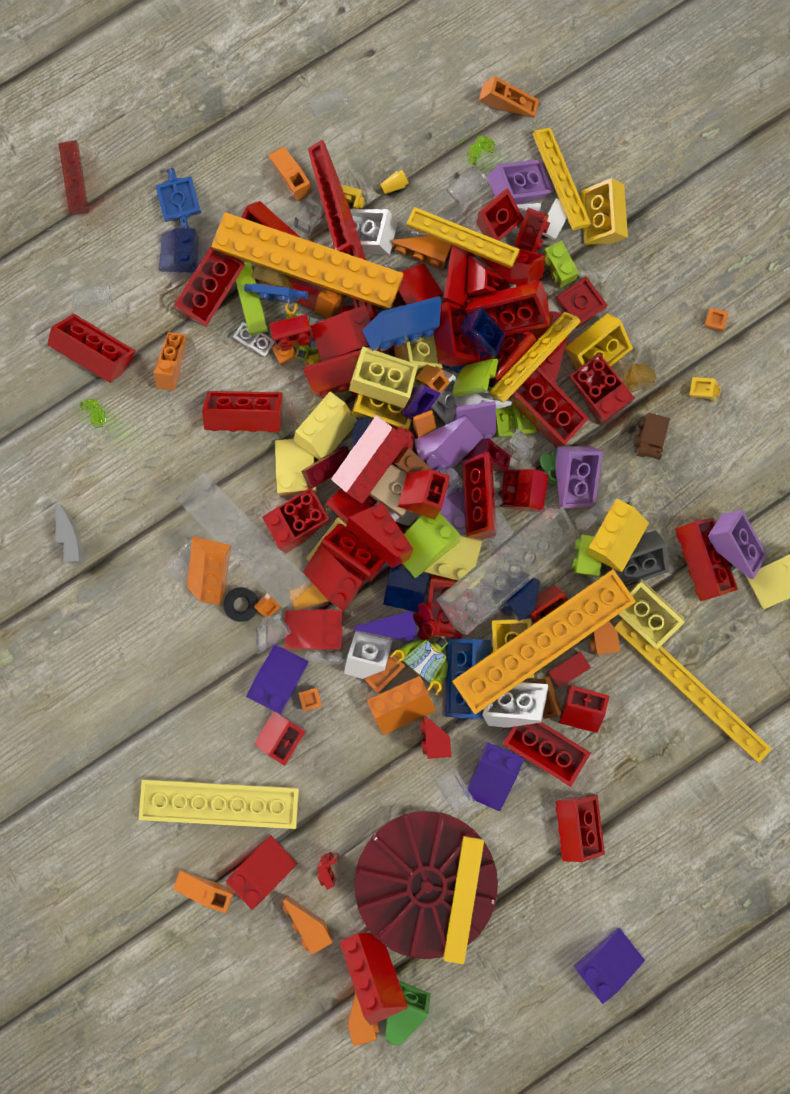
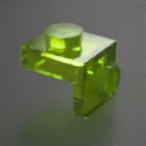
[467,135,495,166]
[79,399,106,428]

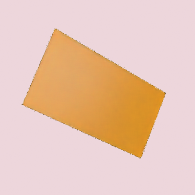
[290,584,328,610]

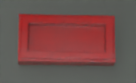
[548,651,591,688]

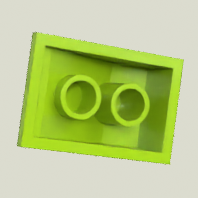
[402,512,460,578]

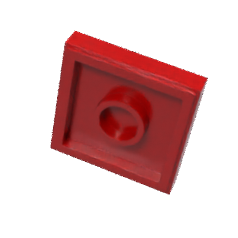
[555,276,608,328]

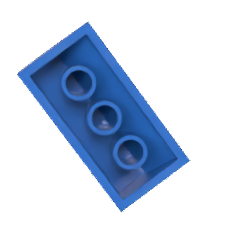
[362,296,441,351]
[445,639,491,719]

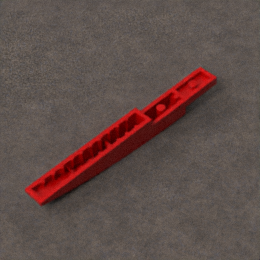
[307,140,377,321]

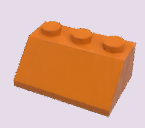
[187,537,231,606]
[367,676,436,735]

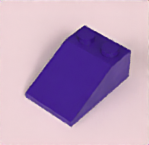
[354,611,418,643]
[246,644,309,714]
[464,741,525,811]
[573,928,645,1004]

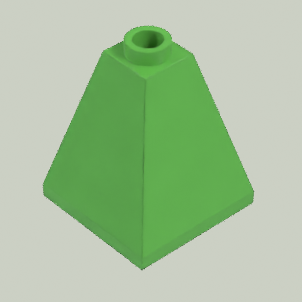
[385,981,431,1045]

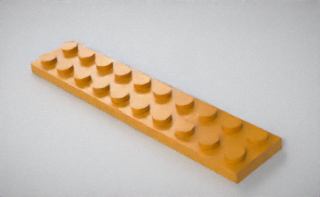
[211,212,403,310]
[452,569,636,714]

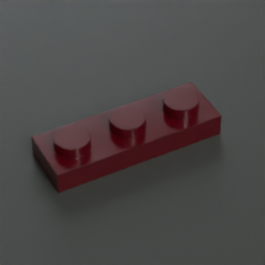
[301,446,350,488]

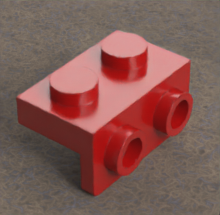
[515,207,550,252]
[317,852,339,890]

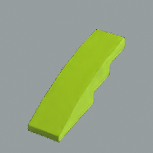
[236,262,268,336]

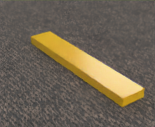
[533,127,591,231]
[406,207,520,269]
[489,312,580,403]
[443,836,484,964]

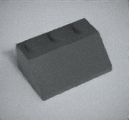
[605,530,669,587]

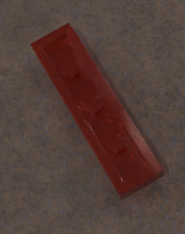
[58,140,89,216]

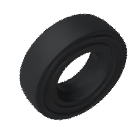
[223,587,258,622]

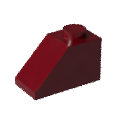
[467,438,511,473]

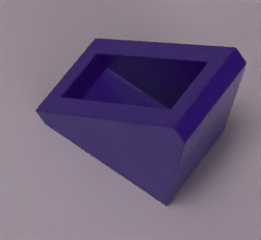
[402,385,440,420]

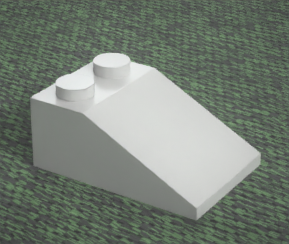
[332,209,398,255]
[483,682,548,728]

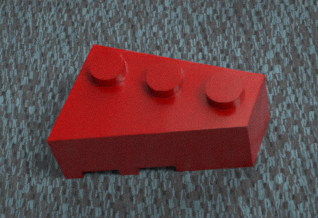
[345,502,413,568]

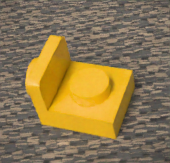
[341,184,365,210]
[689,377,721,402]

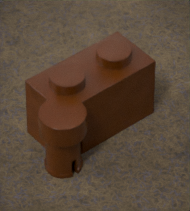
[633,412,670,460]

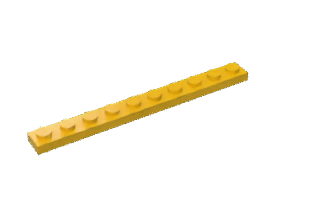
[614,618,772,763]

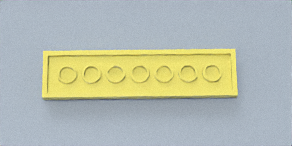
[139,779,299,829]

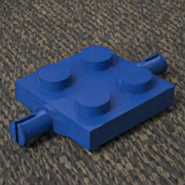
[155,168,201,230]
[244,284,308,304]

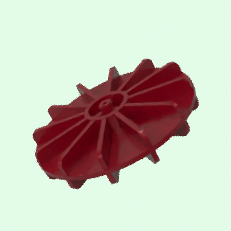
[354,811,498,959]

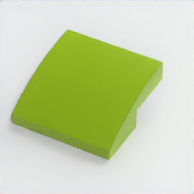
[452,358,498,397]
[496,404,537,438]

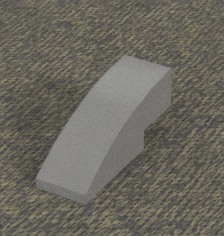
[55,504,84,563]

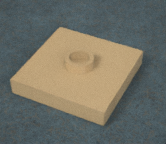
[369,464,407,518]

